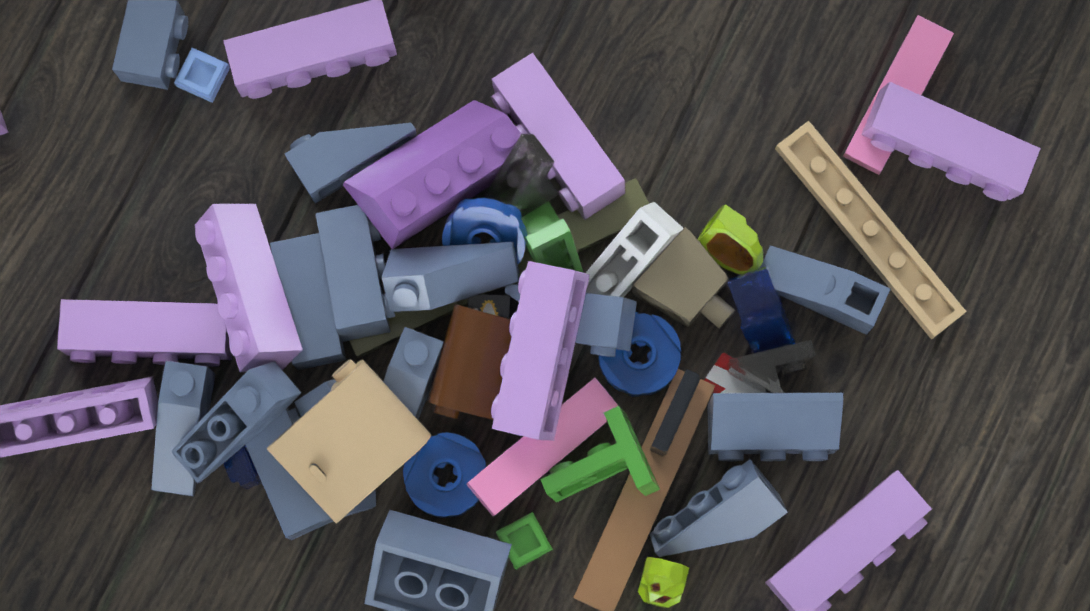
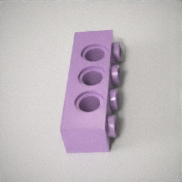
[0,377,158,458]

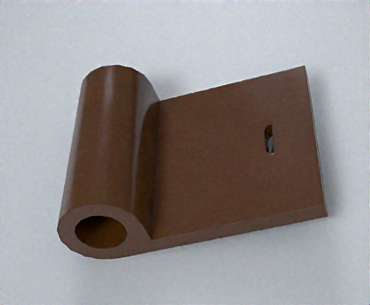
[428,304,512,420]

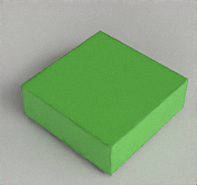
[496,512,553,570]

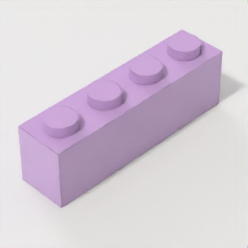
[223,0,397,99]
[491,53,625,220]
[861,82,1041,201]
[195,204,303,372]
[491,261,590,441]
[57,299,232,366]
[765,470,932,611]

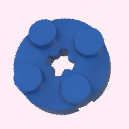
[442,198,527,264]
[598,312,681,397]
[403,432,486,518]

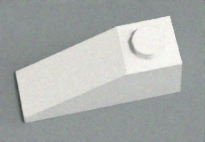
[586,202,684,297]

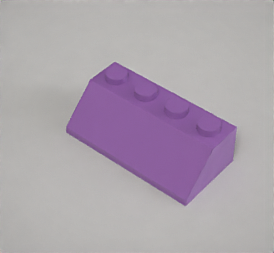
[343,100,531,249]

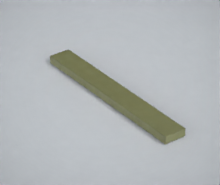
[349,178,649,358]

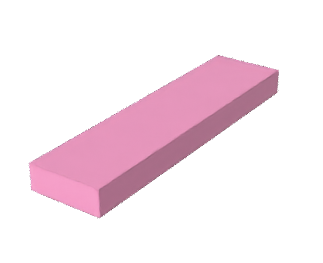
[843,15,954,175]
[466,378,619,516]

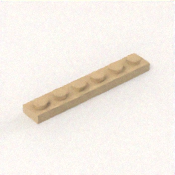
[775,121,967,339]

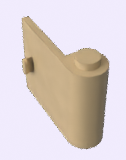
[267,359,431,524]

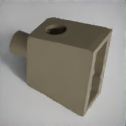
[632,227,735,329]

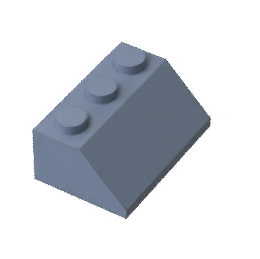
[707,393,843,462]
[364,510,512,611]

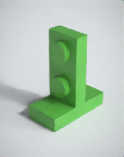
[499,177,584,273]
[540,406,660,502]

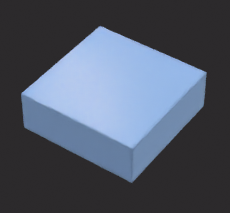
[174,48,230,103]

